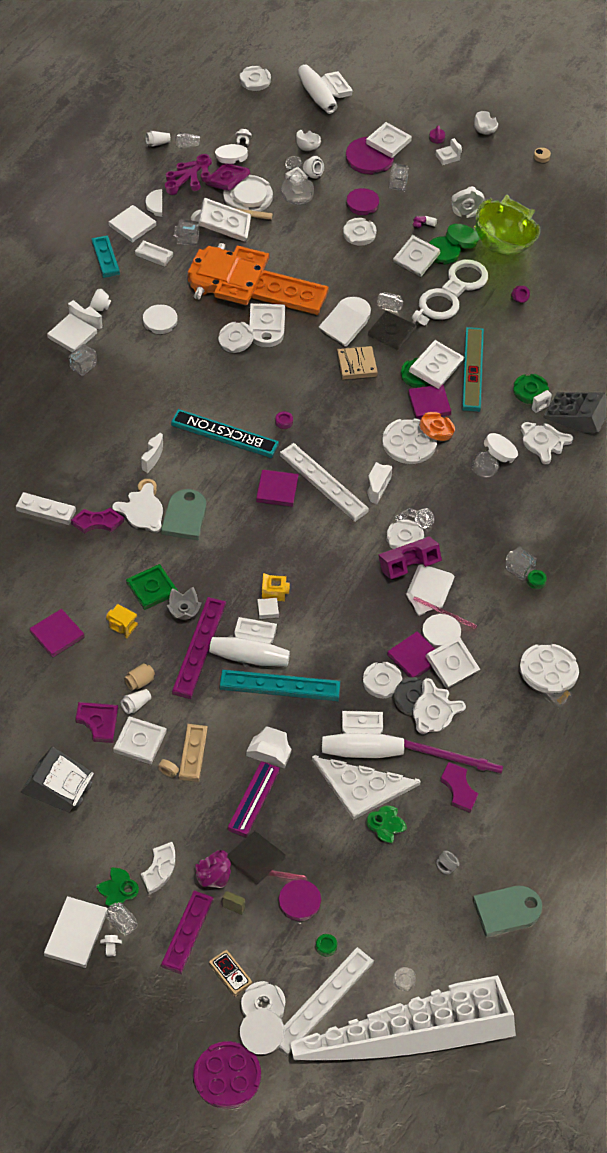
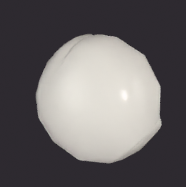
[474,111,498,135]
[296,130,321,151]

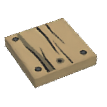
[337,346,378,380]

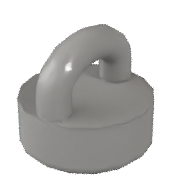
[436,850,459,875]

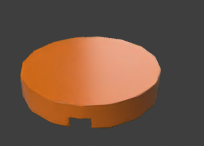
[419,412,455,441]

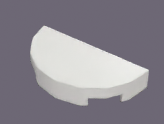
[145,189,162,217]

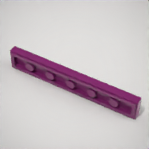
[172,597,226,699]

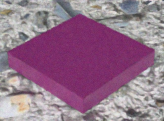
[205,163,251,191]
[408,385,451,420]
[256,469,299,507]
[29,609,85,658]
[387,631,435,678]

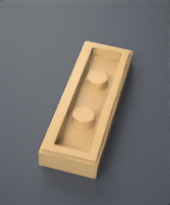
[179,724,208,782]

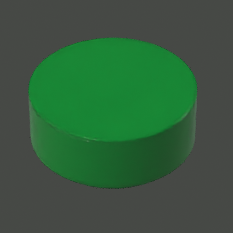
[527,570,547,589]
[316,934,338,957]

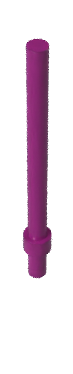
[404,740,503,774]

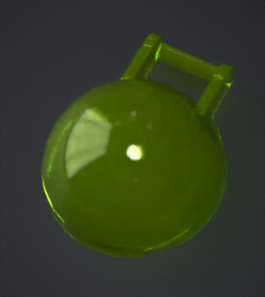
[475,194,540,255]

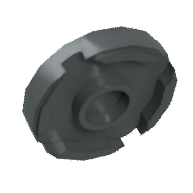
[393,677,423,716]

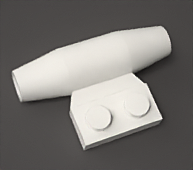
[298,65,353,114]
[209,617,290,666]
[322,711,404,758]

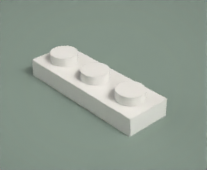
[16,492,76,525]

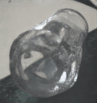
[175,132,200,149]

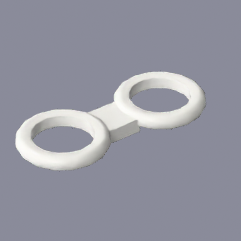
[419,259,488,320]

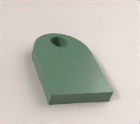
[161,489,206,540]
[473,886,542,937]

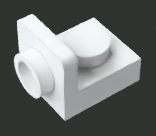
[435,138,462,165]

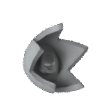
[167,587,201,620]

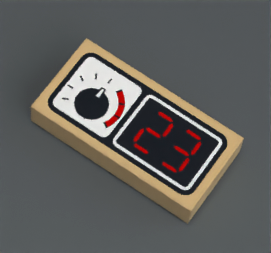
[209,949,252,997]

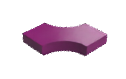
[71,508,124,534]
[440,762,479,813]

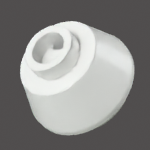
[303,156,324,179]
[90,289,111,311]

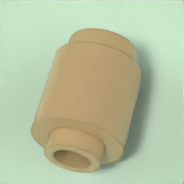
[124,663,155,691]

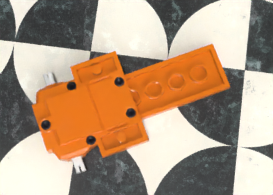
[188,243,329,315]

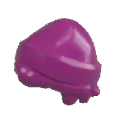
[195,850,231,888]

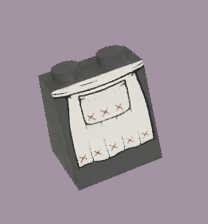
[21,747,94,812]

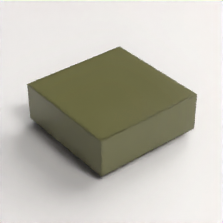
[223,891,245,915]

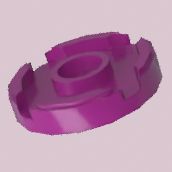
[346,188,379,215]
[279,879,321,921]

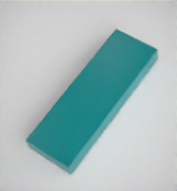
[91,235,120,278]

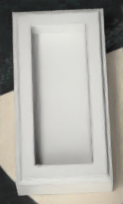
[135,240,173,267]

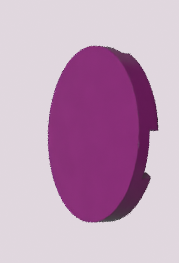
[346,137,394,175]
[193,1041,261,1109]

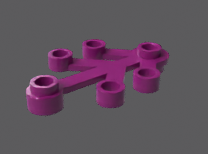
[165,154,212,195]

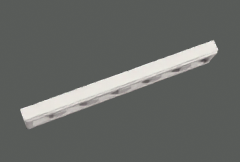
[280,443,369,521]
[278,947,374,1057]

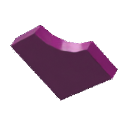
[76,702,119,743]

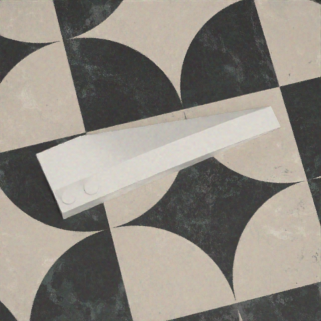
[290,975,516,1060]

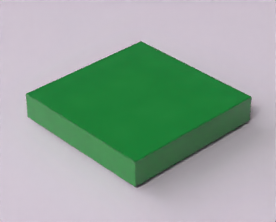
[126,564,178,610]

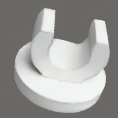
[236,129,252,146]
[411,309,430,326]
[100,935,122,957]

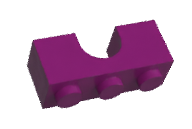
[378,536,442,579]

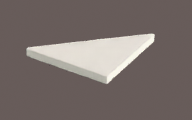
[312,755,421,820]

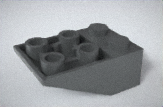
[544,392,607,433]

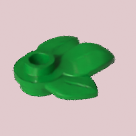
[367,806,407,843]
[97,867,139,907]

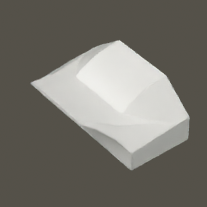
[367,462,392,504]
[246,726,292,768]

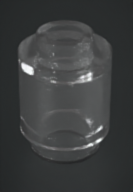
[377,292,404,312]
[106,903,138,935]

